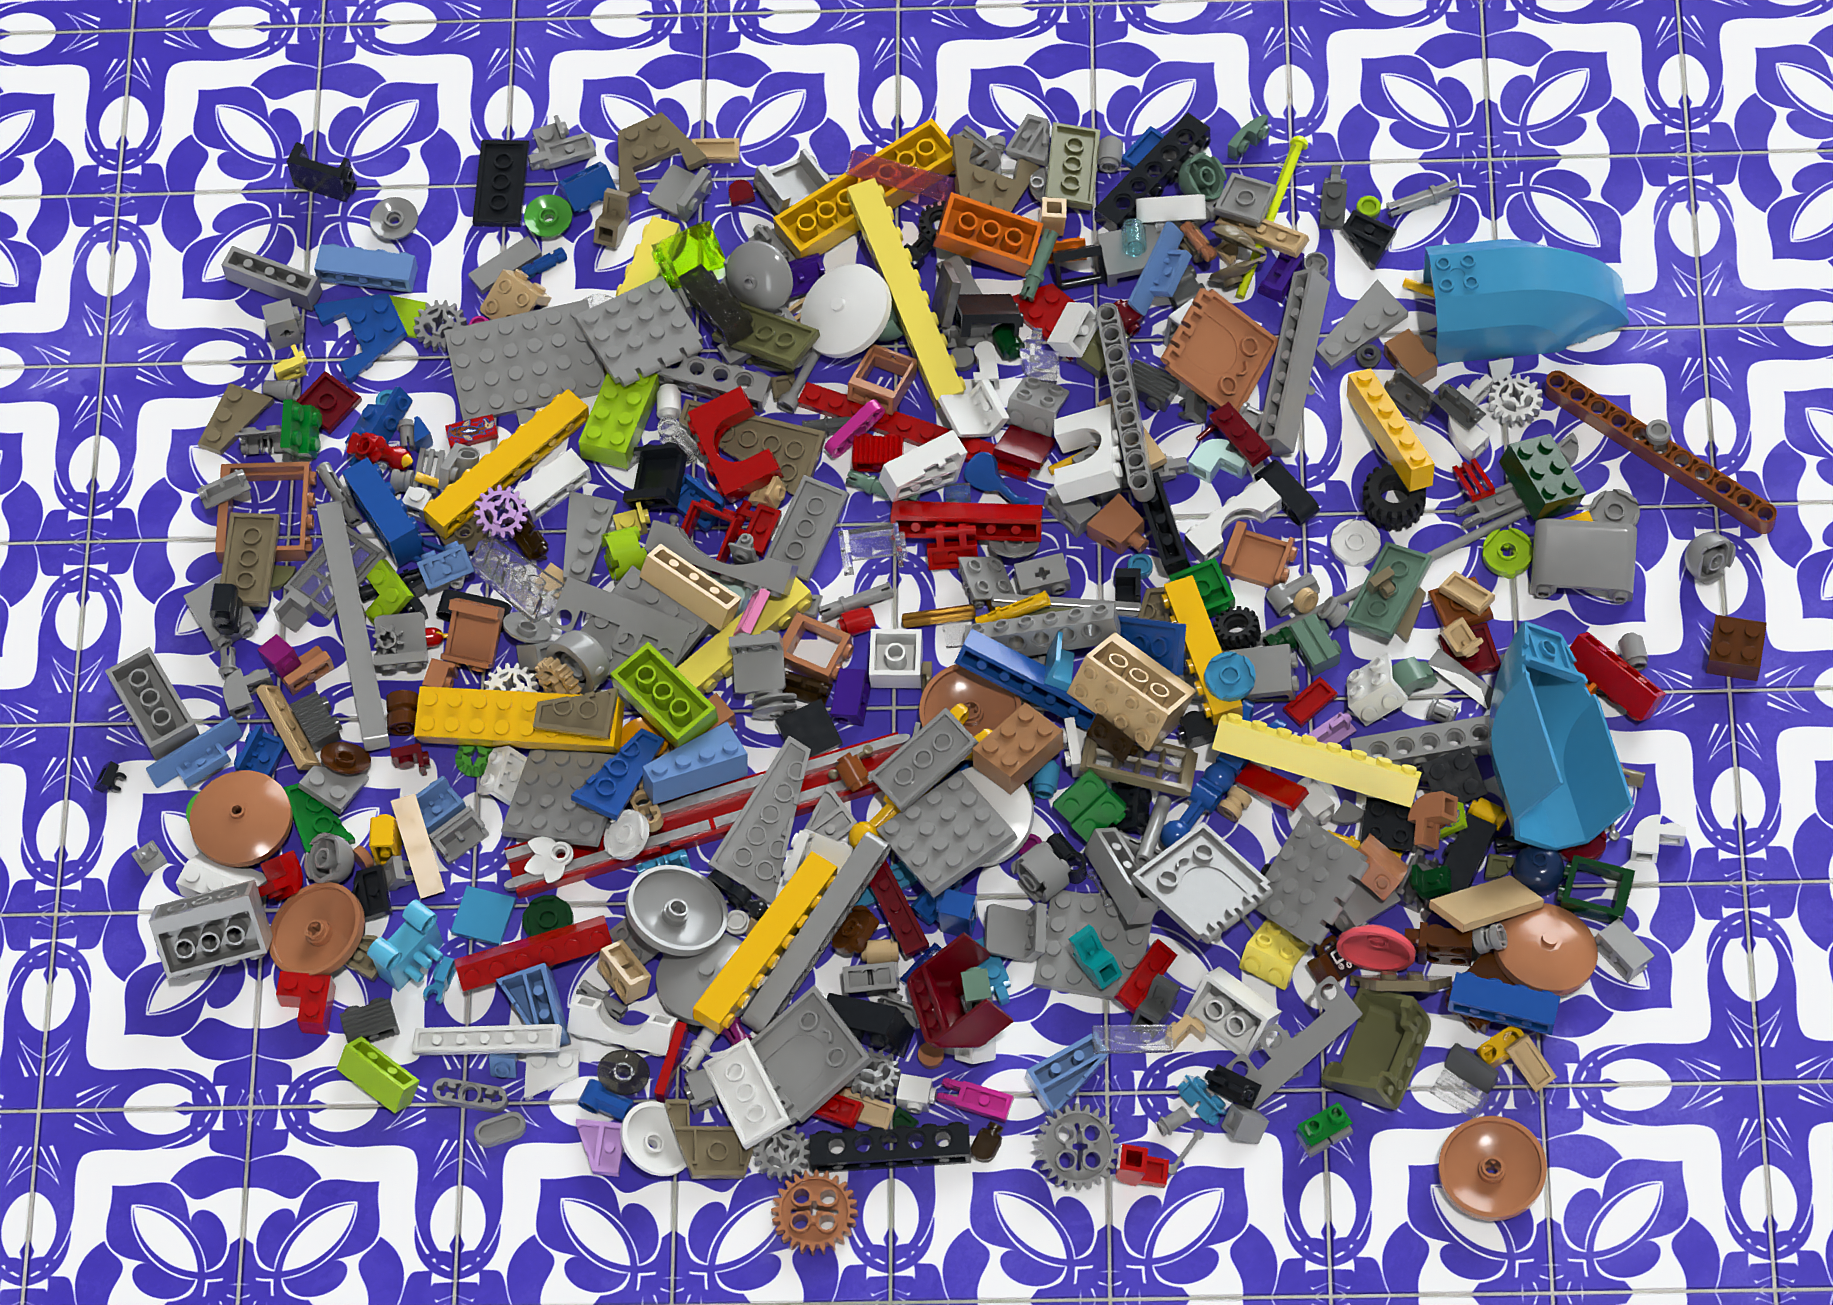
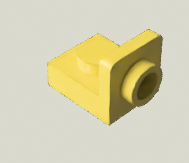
[273,344,308,380]
[613,502,651,535]

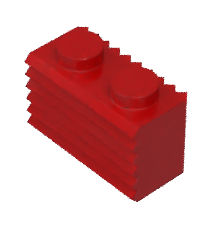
[852,433,904,472]

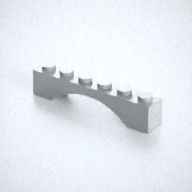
[644,520,799,598]

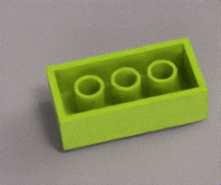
[578,372,660,469]
[610,642,719,748]

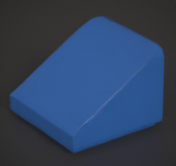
[414,416,434,453]

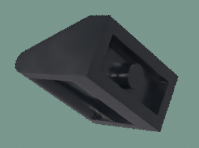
[1051,243,1106,290]

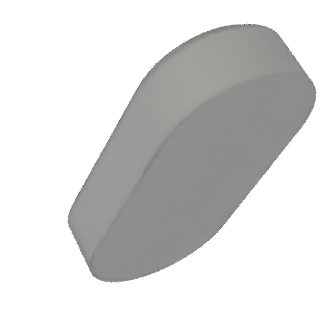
[474,1112,527,1148]

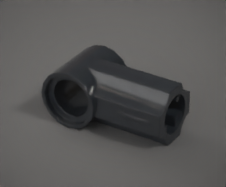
[1046,832,1087,884]

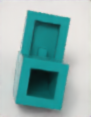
[1068,924,1123,990]

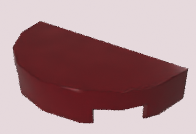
[1558,831,1607,864]

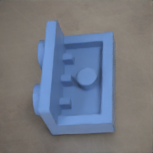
[416,776,466,835]

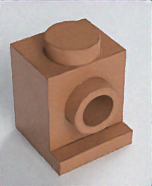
[422,658,459,688]

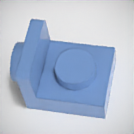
[489,1053,519,1078]

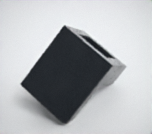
[1115,568,1141,603]

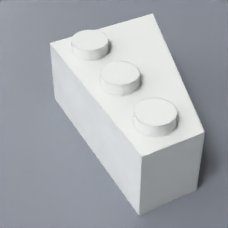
[879,430,967,502]

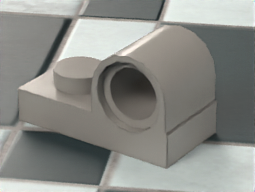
[438,443,480,490]

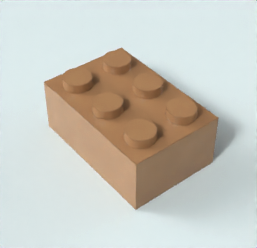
[972,702,1063,795]

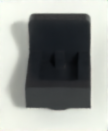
[404,578,429,620]

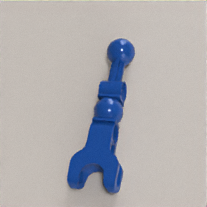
[1160,699,1287,849]

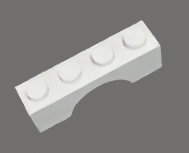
[1185,478,1282,563]
[567,994,678,1056]

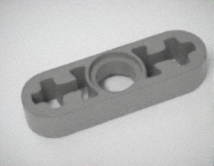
[432,1078,508,1113]

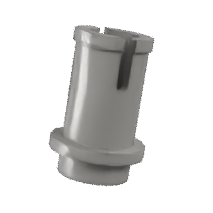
[397,418,416,451]
[218,646,238,680]
[1156,1106,1191,1136]

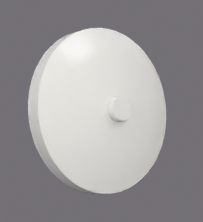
[800,264,892,358]
[961,767,1034,867]

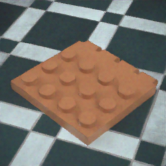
[1160,288,1279,412]

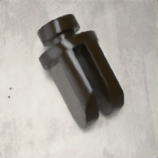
[971,1121,1004,1163]

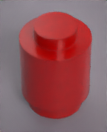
[837,607,876,637]

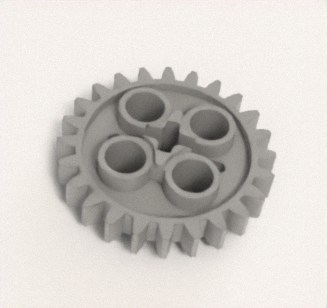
[1034,1103,1121,1191]

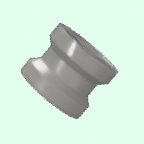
[390,469,415,493]
[1317,595,1349,628]

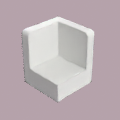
[955,1036,996,1064]

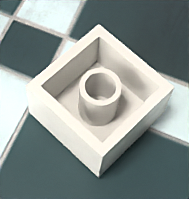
[869,629,923,688]

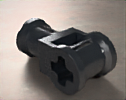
[904,232,936,272]

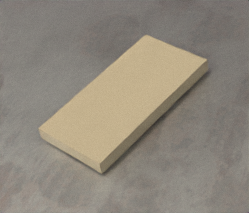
[1429,875,1544,932]

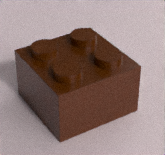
[1706,615,1767,681]

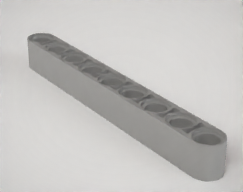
[1096,303,1155,502]
[741,831,891,1033]

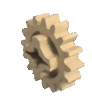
[535,656,582,695]

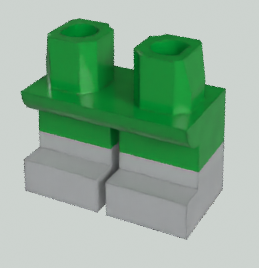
[1296,1102,1353,1158]

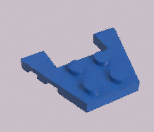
[313,293,408,384]

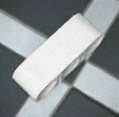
[1136,194,1206,224]

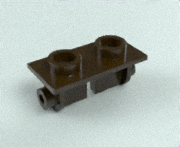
[505,514,549,560]
[782,671,833,706]
[1086,713,1139,763]

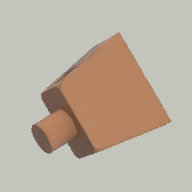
[1087,493,1149,554]

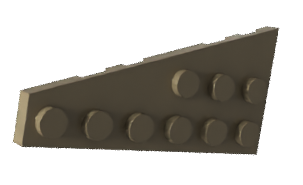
[678,399,827,496]

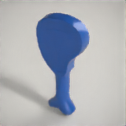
[964,452,1029,505]

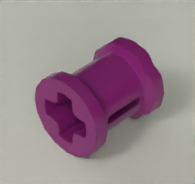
[721,1017,753,1046]

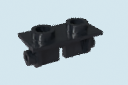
[1205,1064,1262,1109]

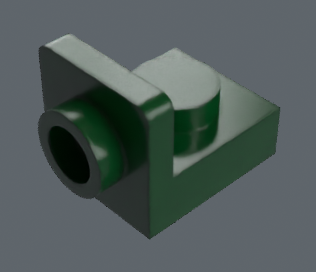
[1409,864,1451,899]

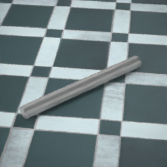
[991,593,1142,617]

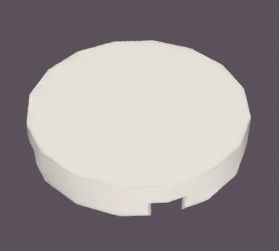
[1330,519,1381,567]
[604,809,649,861]

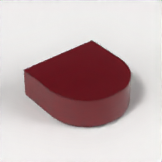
[729,180,756,207]

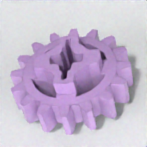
[474,485,528,540]

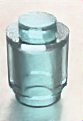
[1121,219,1147,257]

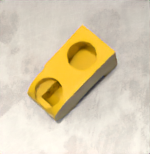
[1476,1026,1524,1068]

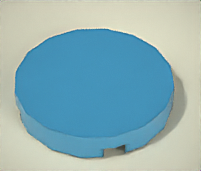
[1204,651,1256,702]

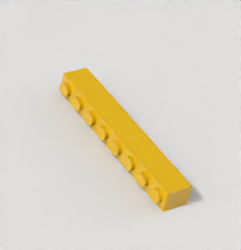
[423,389,589,540]
[693,851,838,1034]

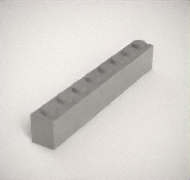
[1259,268,1330,456]

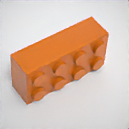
[933,192,1043,277]

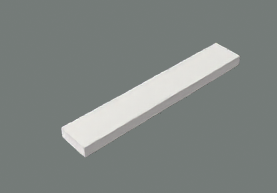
[412,1024,562,1056]

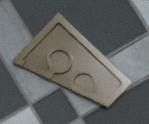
[198,383,275,455]
[533,687,619,739]

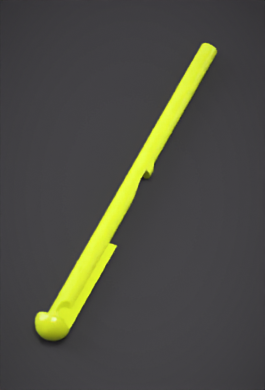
[1235,135,1308,300]

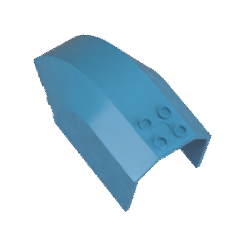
[1423,239,1629,364]
[1489,621,1634,850]

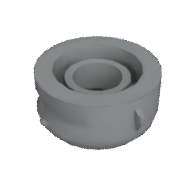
[547,630,610,695]

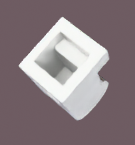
[973,341,1000,390]

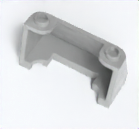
[1530,519,1637,603]

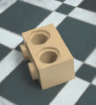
[597,939,651,1005]

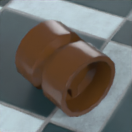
[386,690,419,736]

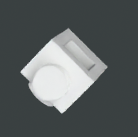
[402,486,433,524]

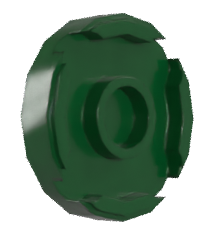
[522,895,574,937]

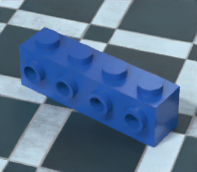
[1448,972,1561,1035]

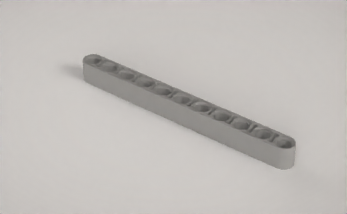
[316,500,390,752]

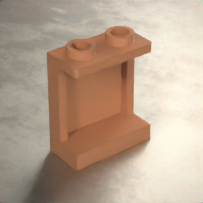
[1221,520,1298,589]
[440,598,505,672]
[1356,833,1409,900]

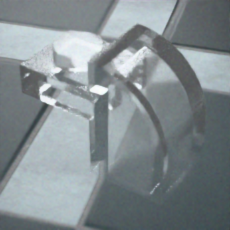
[1020,328,1060,385]

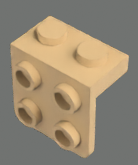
[480,269,552,320]

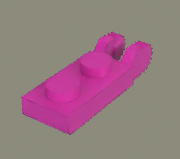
[936,1078,1014,1123]

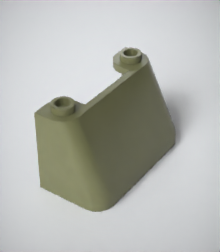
[1321,988,1431,1110]

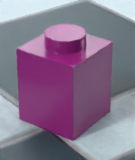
[257,634,301,680]

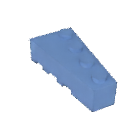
[643,722,748,805]

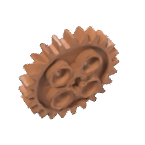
[771,1169,858,1256]

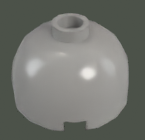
[1685,532,1736,584]
[304,832,354,884]

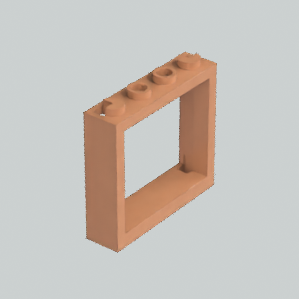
[215,461,317,563]

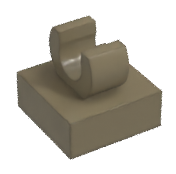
[1366,566,1396,599]

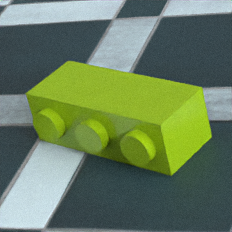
[336,1036,420,1113]

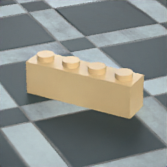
[639,544,742,631]

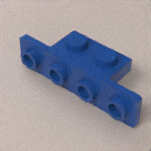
[345,386,413,466]

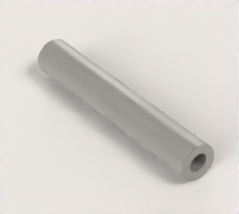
[1135,795,1172,867]

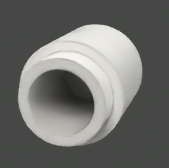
[657,384,682,422]

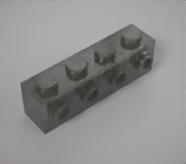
[677,264,754,347]

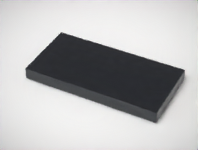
[472,140,530,227]

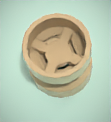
[1217,786,1252,822]

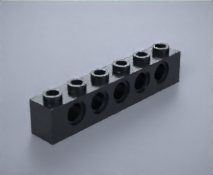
[1094,113,1211,232]
[809,1122,971,1174]

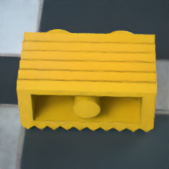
[369,814,403,866]

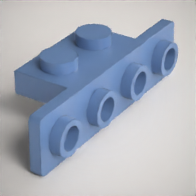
[1128,222,1192,316]
[146,716,243,788]

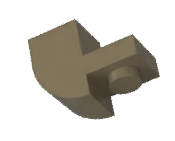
[593,188,631,248]

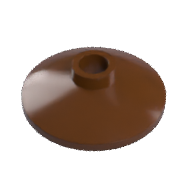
[320,742,371,774]

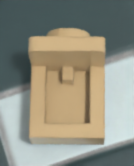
[748,476,786,509]
[1440,617,1484,658]
[1165,1013,1206,1051]

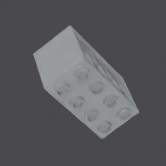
[148,879,273,980]

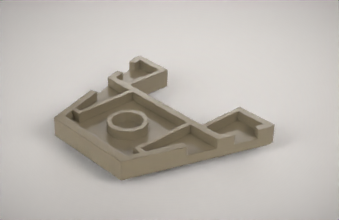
[618,112,709,197]
[950,134,1040,212]
[664,1100,755,1179]

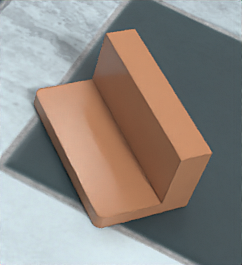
[278,646,335,696]

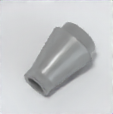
[262,379,301,401]

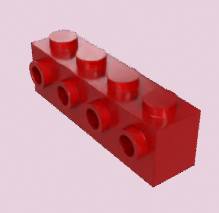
[1569,632,1667,721]

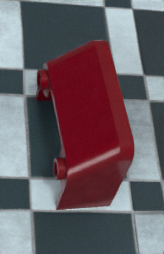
[907,932,1014,1048]

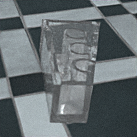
[471,537,565,624]

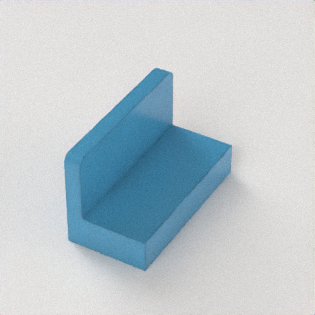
[1044,631,1074,691]

